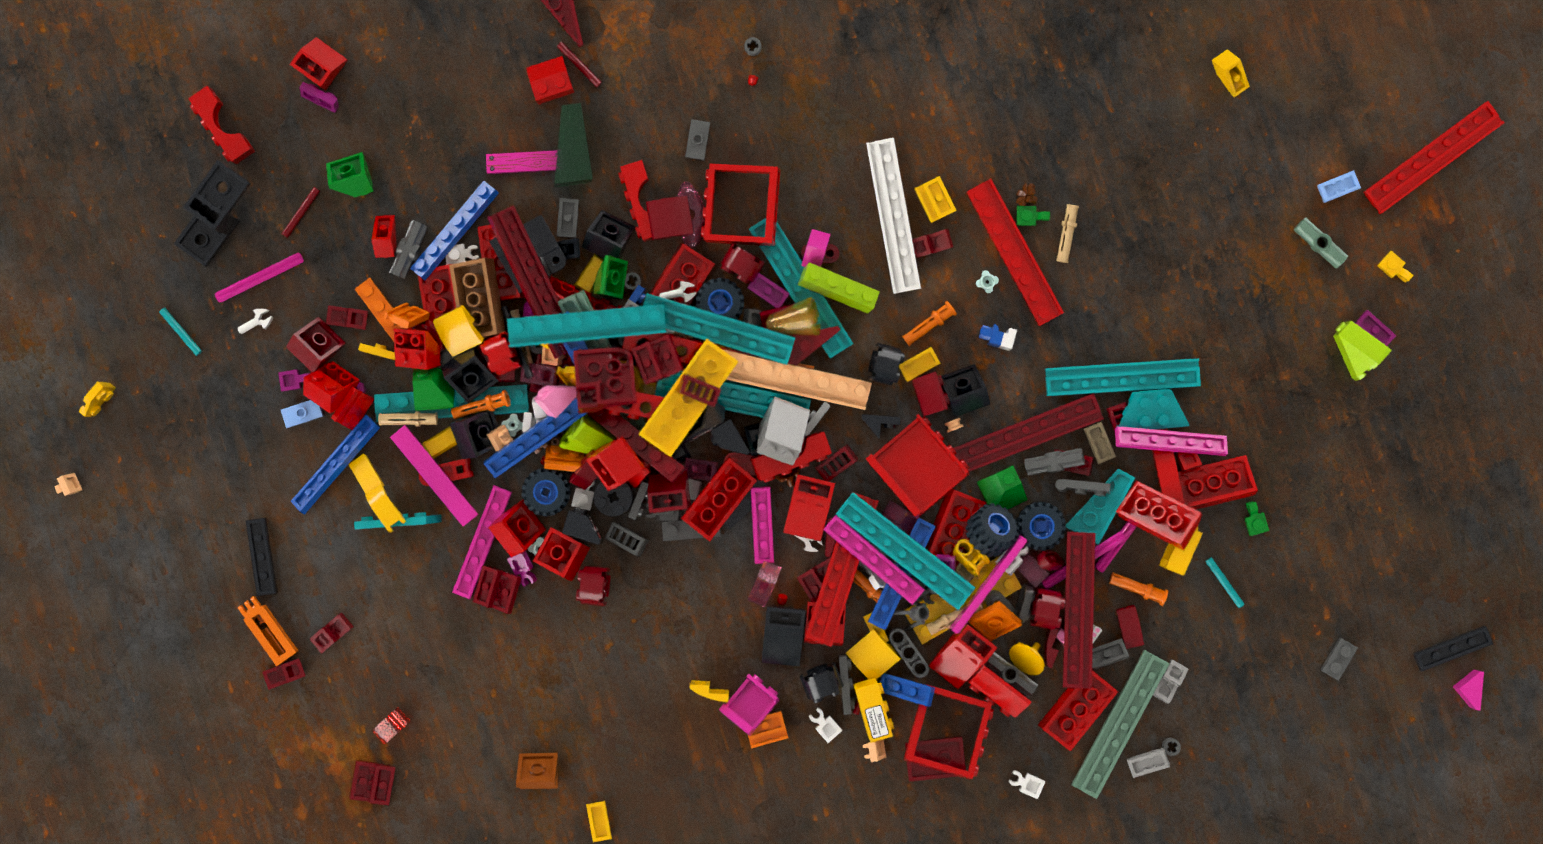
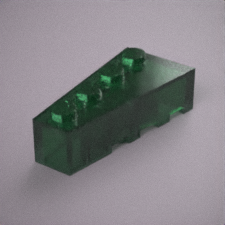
[553,103,593,187]

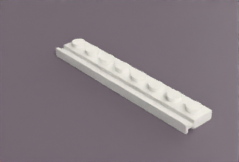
[866,138,921,294]

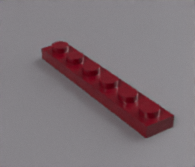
[587,409,686,483]

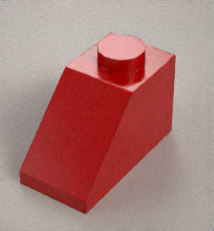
[371,215,396,258]

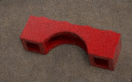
[188,86,255,164]
[618,160,652,242]
[750,431,832,483]

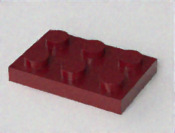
[904,736,966,782]

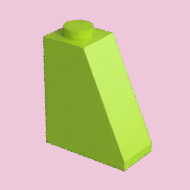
[1333,321,1392,381]
[559,414,617,454]

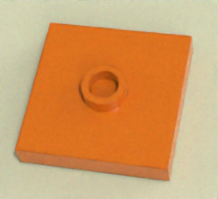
[968,601,1022,641]

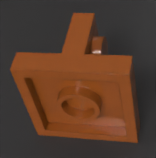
[516,753,559,789]

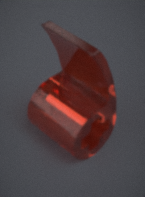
[372,707,411,745]

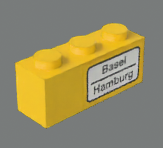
[853,677,894,743]

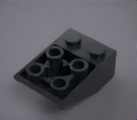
[761,605,806,666]

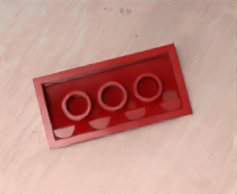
[477,225,525,301]
[642,243,715,306]
[418,264,456,330]
[1178,455,1258,510]
[681,457,757,541]
[1116,480,1202,551]
[925,489,986,567]
[1038,670,1118,751]

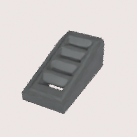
[605,521,649,557]

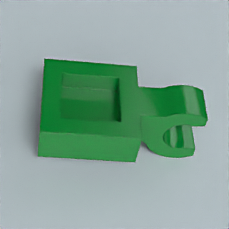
[1016,206,1050,226]
[1244,501,1269,536]

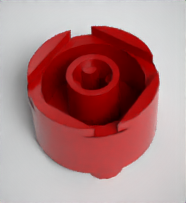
[480,331,522,376]

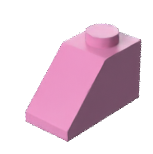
[534,386,577,418]

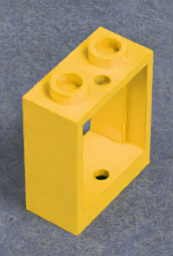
[1159,527,1203,576]

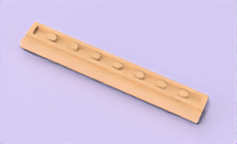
[722,349,872,410]

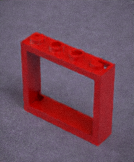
[701,164,781,246]
[903,684,994,780]

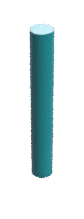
[159,308,202,356]
[1205,557,1245,608]

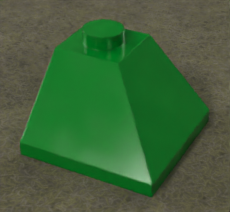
[326,152,373,197]
[593,255,628,299]
[412,367,455,411]
[976,466,1027,509]

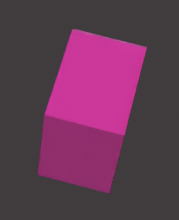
[801,229,830,267]
[1453,670,1484,710]

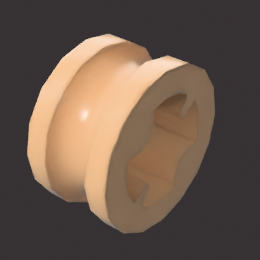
[944,418,963,433]

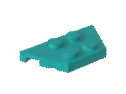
[1116,389,1189,429]

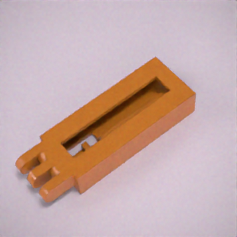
[238,596,299,666]

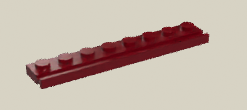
[487,205,568,359]
[953,393,1104,472]
[1063,532,1096,689]

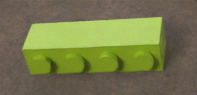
[798,262,880,314]

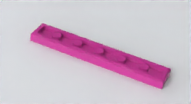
[390,425,479,527]
[1115,426,1228,456]
[452,485,512,599]
[823,515,925,605]
[950,535,1027,634]

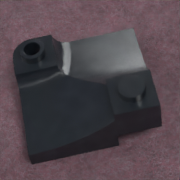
[489,215,566,294]

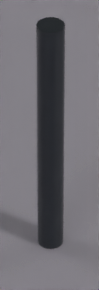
[501,306,534,379]

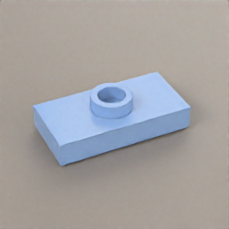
[1317,170,1361,203]
[281,400,324,428]

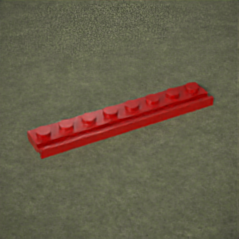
[1363,101,1504,214]
[966,179,1064,326]
[805,492,878,647]

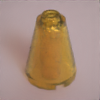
[766,297,821,336]

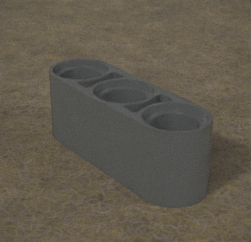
[889,627,929,678]

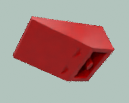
[783,474,835,542]
[928,623,997,689]

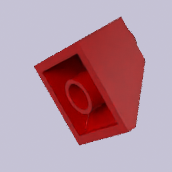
[526,56,575,105]
[488,500,546,557]
[533,527,590,582]

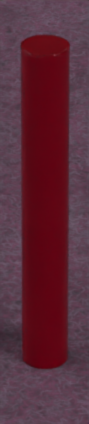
[557,42,602,88]
[281,187,320,238]

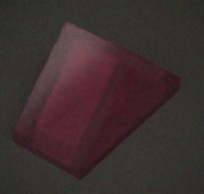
[881,500,917,535]

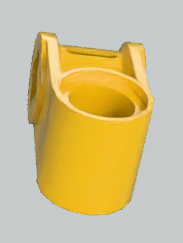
[953,539,990,576]

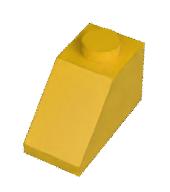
[1212,49,1250,97]

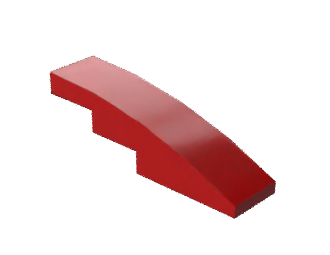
[1152,428,1184,503]

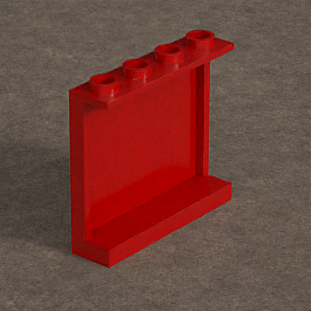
[866,414,970,519]

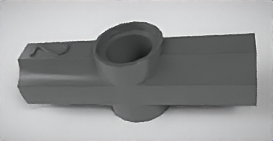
[389,220,428,279]
[1025,448,1085,476]
[984,652,1038,698]

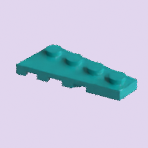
[1065,469,1135,545]
[354,512,442,529]

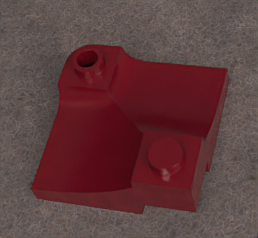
[573,348,637,414]

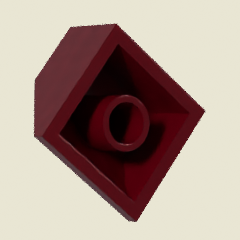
[286,317,346,372]

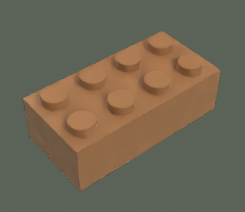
[449,258,506,339]

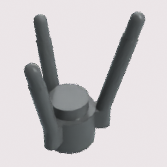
[893,601,929,631]

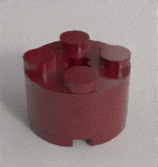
[721,243,765,284]
[576,566,611,606]
[1030,588,1065,630]

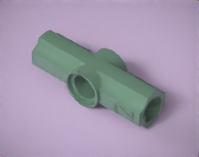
[1294,217,1348,269]

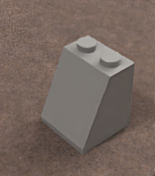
[757,397,810,466]

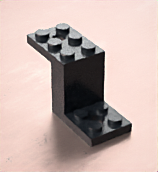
[174,160,251,267]

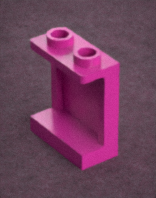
[719,674,780,736]

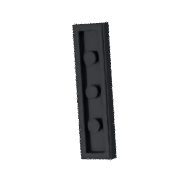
[246,518,277,596]
[1413,626,1493,672]

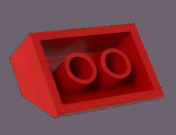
[967,665,1031,718]

